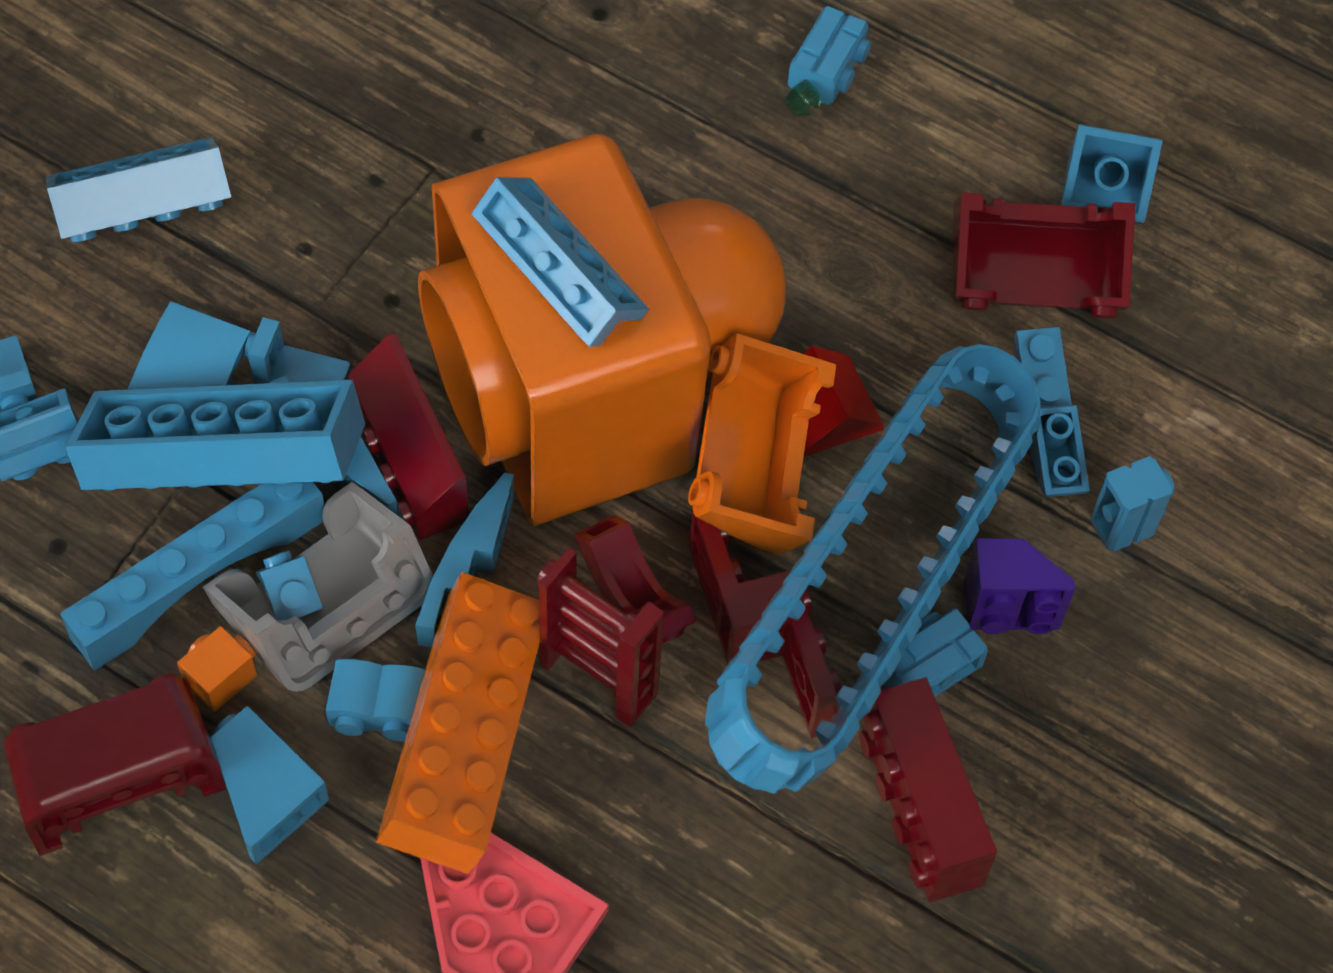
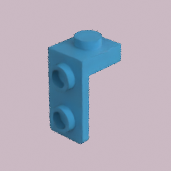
[244,317,351,384]
[0,336,38,412]

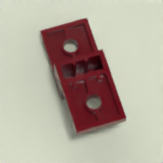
[689,511,841,738]

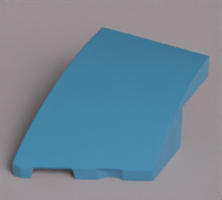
[127,301,251,390]

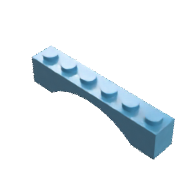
[60,482,324,671]

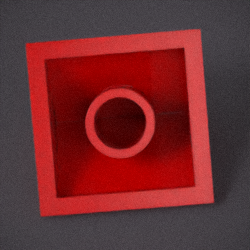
[802,345,884,457]

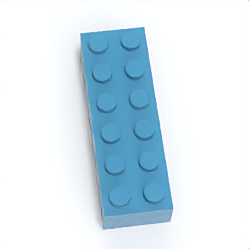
[65,380,365,491]

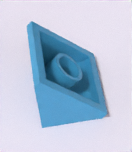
[1061,124,1163,223]

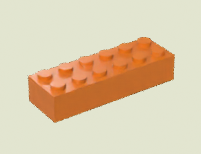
[376,572,540,874]

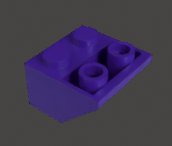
[964,538,1075,634]

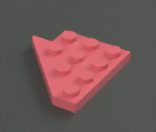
[420,833,609,973]

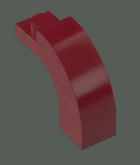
[574,515,696,643]

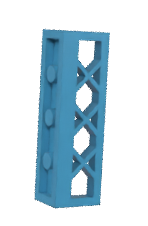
[471,177,649,347]

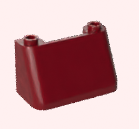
[953,192,1136,318]
[3,674,227,856]

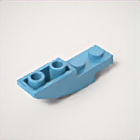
[1013,327,1090,497]

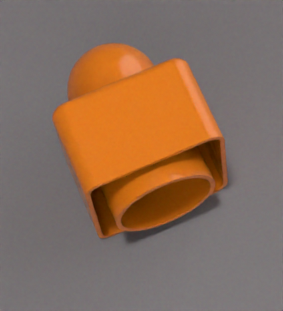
[418,133,786,527]

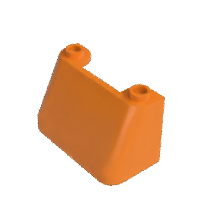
[688,333,836,555]

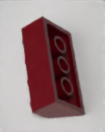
[348,333,469,541]

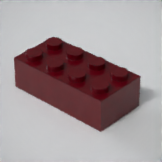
[859,677,997,903]

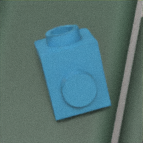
[255,550,323,621]

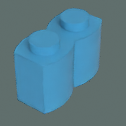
[325,659,426,742]

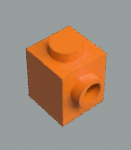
[177,626,257,713]

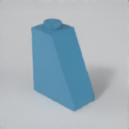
[211,706,329,865]

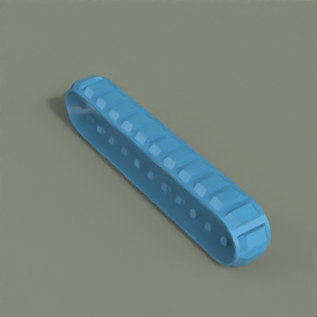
[705,344,1041,794]

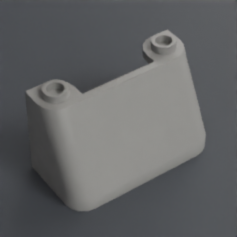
[203,482,433,692]

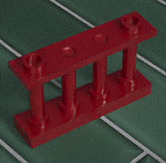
[537,548,664,728]

